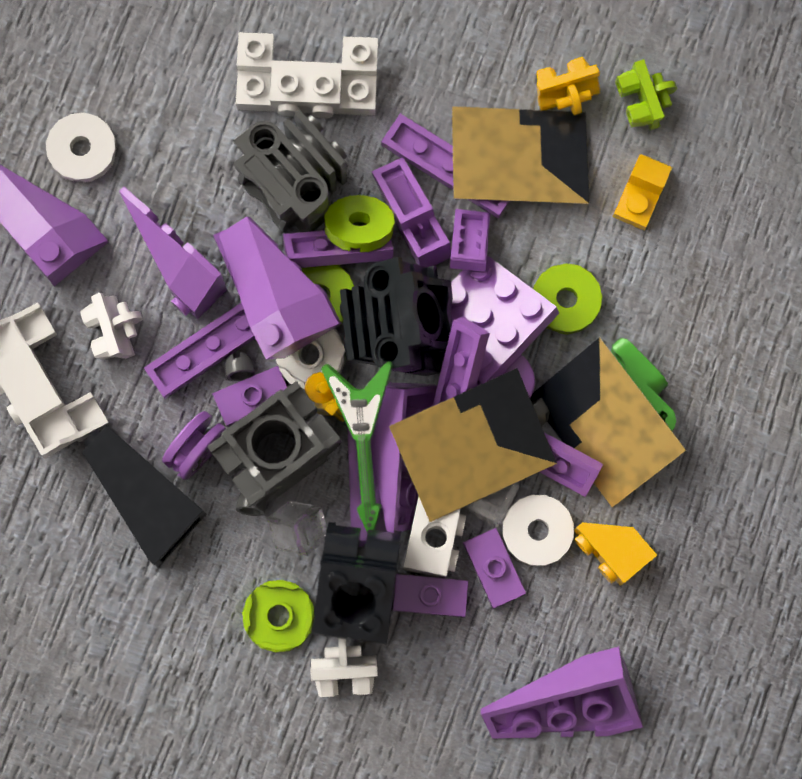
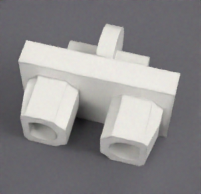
[80,293,143,359]
[310,638,377,697]

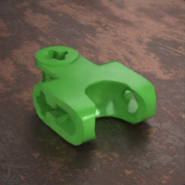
[611,338,676,431]

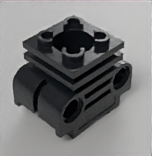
[340,257,453,376]
[312,522,402,644]

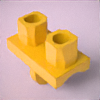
[536,57,600,115]
[304,372,345,422]

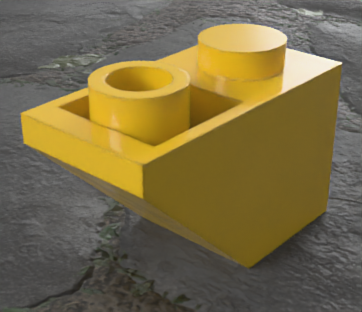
[574,522,657,586]

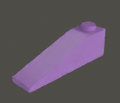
[0,165,108,287]
[119,186,227,319]
[219,217,342,359]
[366,382,437,532]
[481,647,643,739]

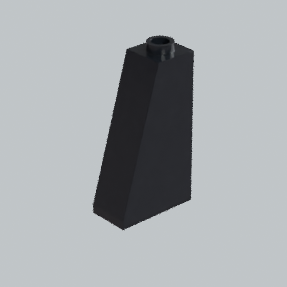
[82,425,207,568]

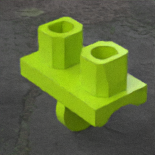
[615,59,677,130]

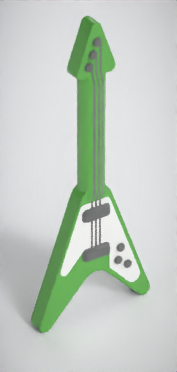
[322,361,393,533]

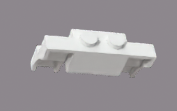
[236,32,378,118]
[0,302,110,459]

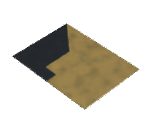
[452,106,589,204]
[530,337,686,507]
[389,368,557,522]

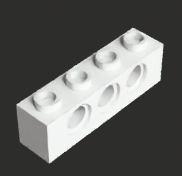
[403,497,466,579]

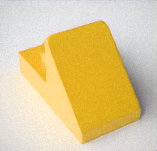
[613,154,672,231]

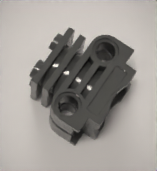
[233,109,348,234]
[207,381,341,508]

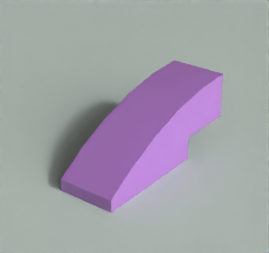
[372,157,451,267]

